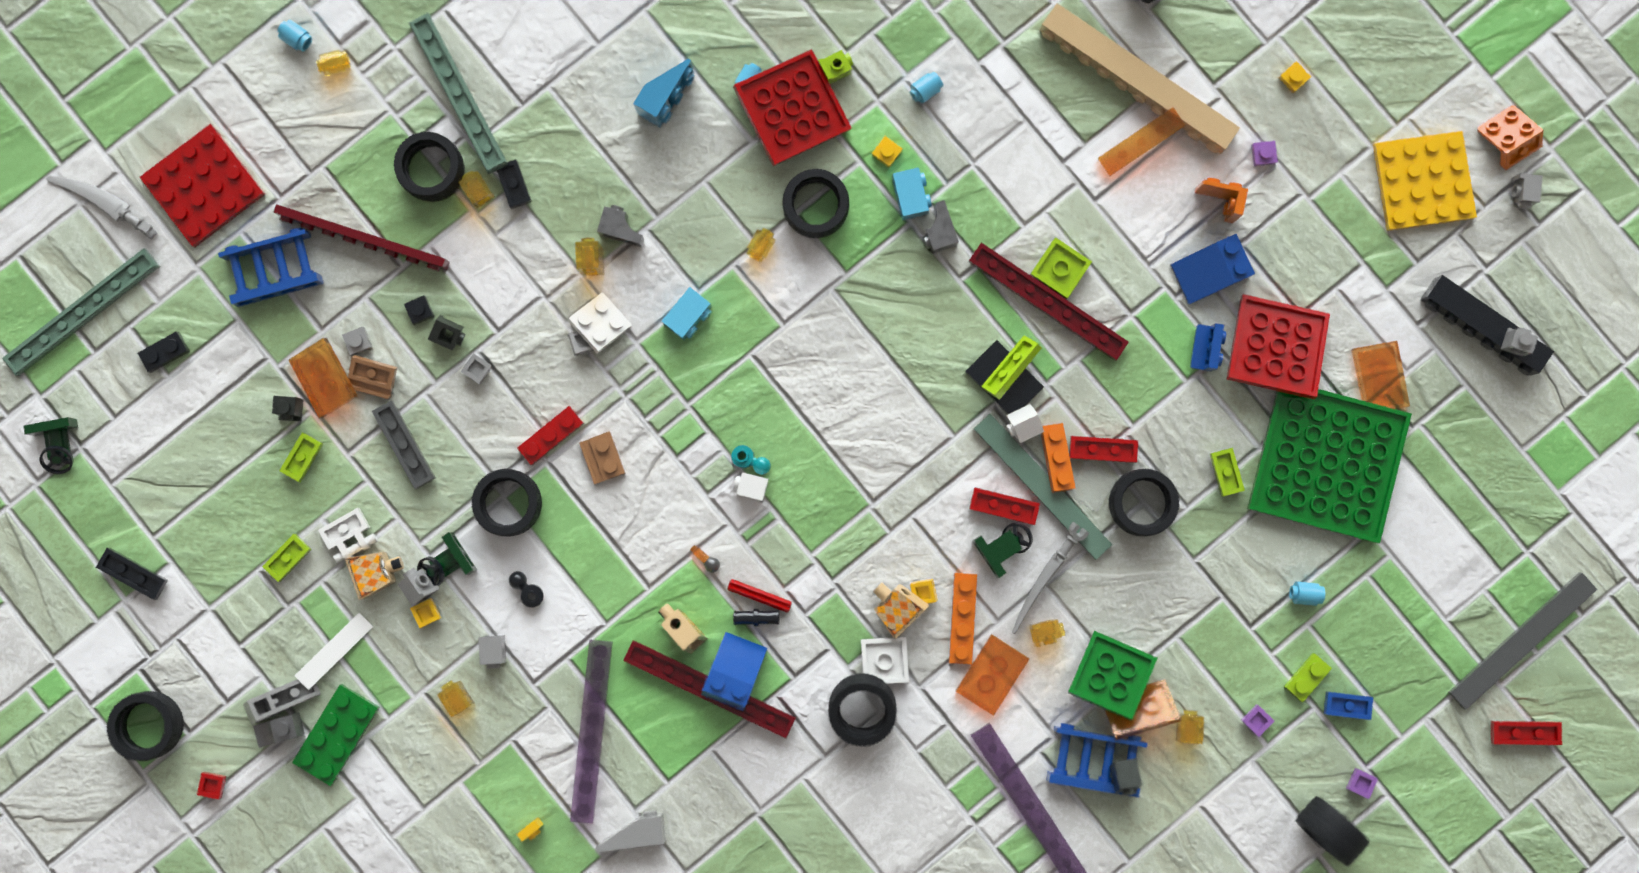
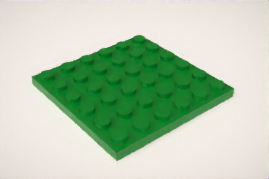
[1247,389,1412,544]

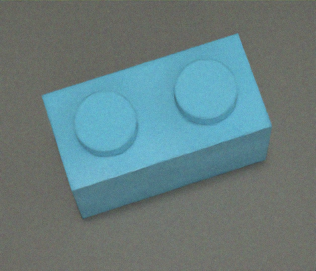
[892,167,932,220]
[662,287,712,340]

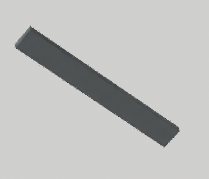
[1448,573,1598,710]

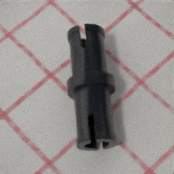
[733,609,780,627]

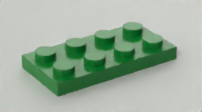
[292,684,380,786]

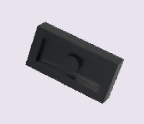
[497,159,532,209]
[137,331,190,373]

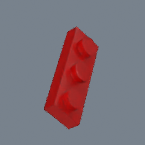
[517,406,584,465]
[1069,436,1138,463]
[969,487,1040,525]
[1491,721,1562,745]

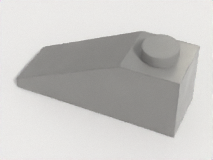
[243,679,320,725]
[595,810,666,853]

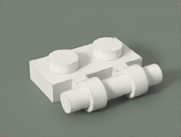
[318,508,378,563]

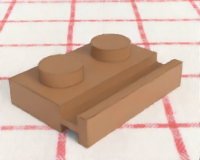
[346,355,398,399]
[579,431,626,485]

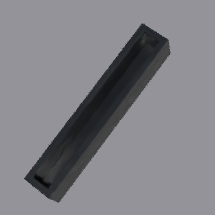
[1420,275,1554,376]

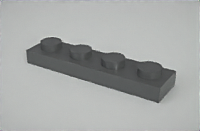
[372,400,436,489]

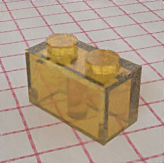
[575,238,604,276]

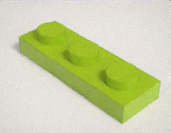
[981,335,1042,400]

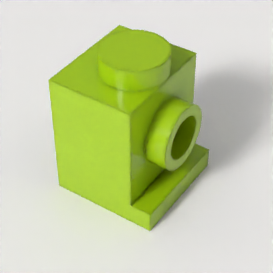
[818,50,854,84]

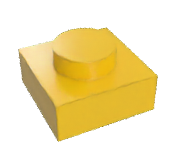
[1278,61,1311,93]
[872,136,903,168]
[910,579,938,604]
[410,598,441,628]
[517,817,543,841]

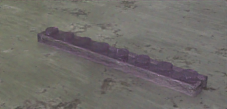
[570,639,613,824]
[971,723,1087,873]

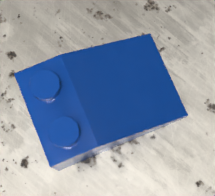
[1170,234,1255,305]
[701,632,767,711]

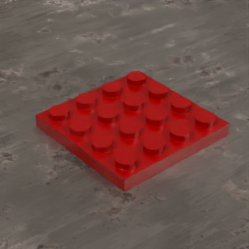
[733,49,852,167]
[140,124,265,248]
[1226,294,1330,399]

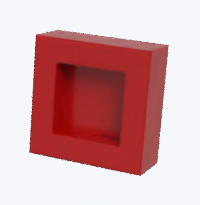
[197,772,226,800]

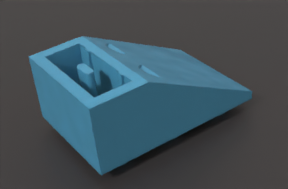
[633,59,695,128]

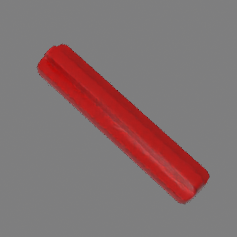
[727,579,792,613]

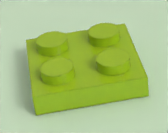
[1030,237,1092,300]

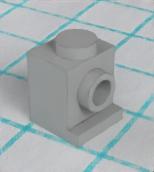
[1511,173,1543,209]
[1501,328,1538,357]
[398,568,440,606]

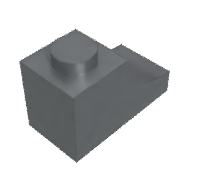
[923,200,959,254]
[597,205,644,247]
[253,713,305,748]

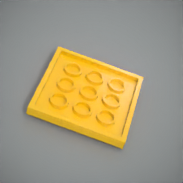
[1373,131,1477,231]

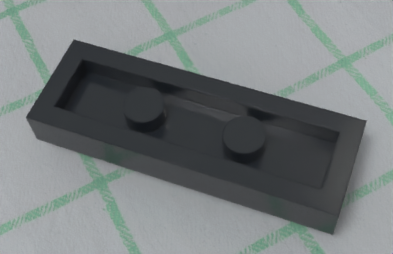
[96,548,168,600]

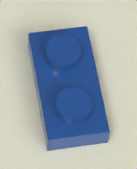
[1324,691,1373,720]

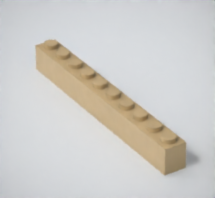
[1039,3,1240,154]

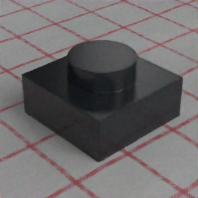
[404,295,434,325]

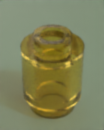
[316,49,351,76]
[746,228,776,262]

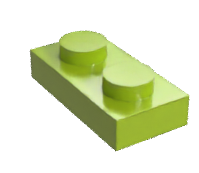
[279,432,323,482]
[1209,447,1245,497]
[262,534,312,582]
[1284,653,1332,702]

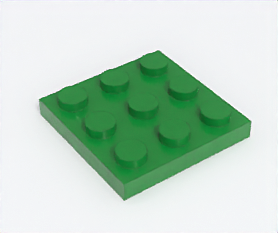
[1068,631,1158,721]

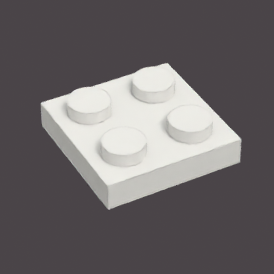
[568,292,631,354]
[861,637,909,684]

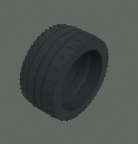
[394,132,465,202]
[782,169,849,238]
[471,469,542,537]
[1109,469,1180,537]
[828,673,897,747]
[106,691,184,761]
[1295,796,1370,866]

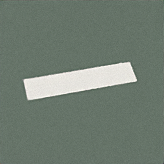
[295,613,373,690]

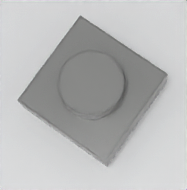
[342,326,373,356]
[568,331,594,356]
[461,353,493,385]

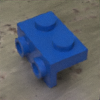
[1190,323,1226,372]

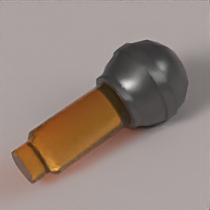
[690,545,720,573]

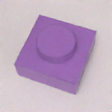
[1251,141,1278,166]
[1241,704,1274,737]
[1346,768,1378,799]

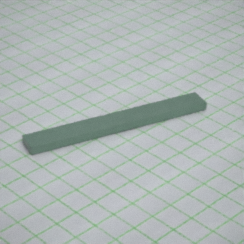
[409,13,508,174]
[2,248,160,376]
[973,414,1113,560]

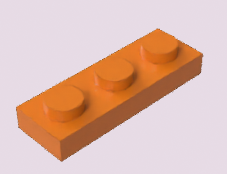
[1041,423,1076,493]

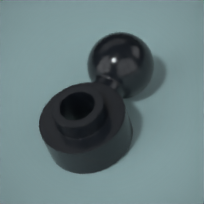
[509,571,544,608]

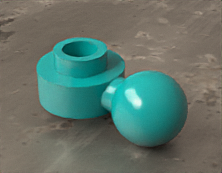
[731,445,771,475]

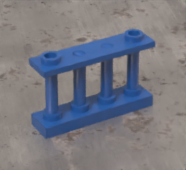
[218,228,324,307]
[1046,723,1147,798]

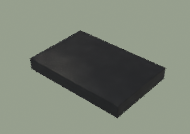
[965,340,1044,414]

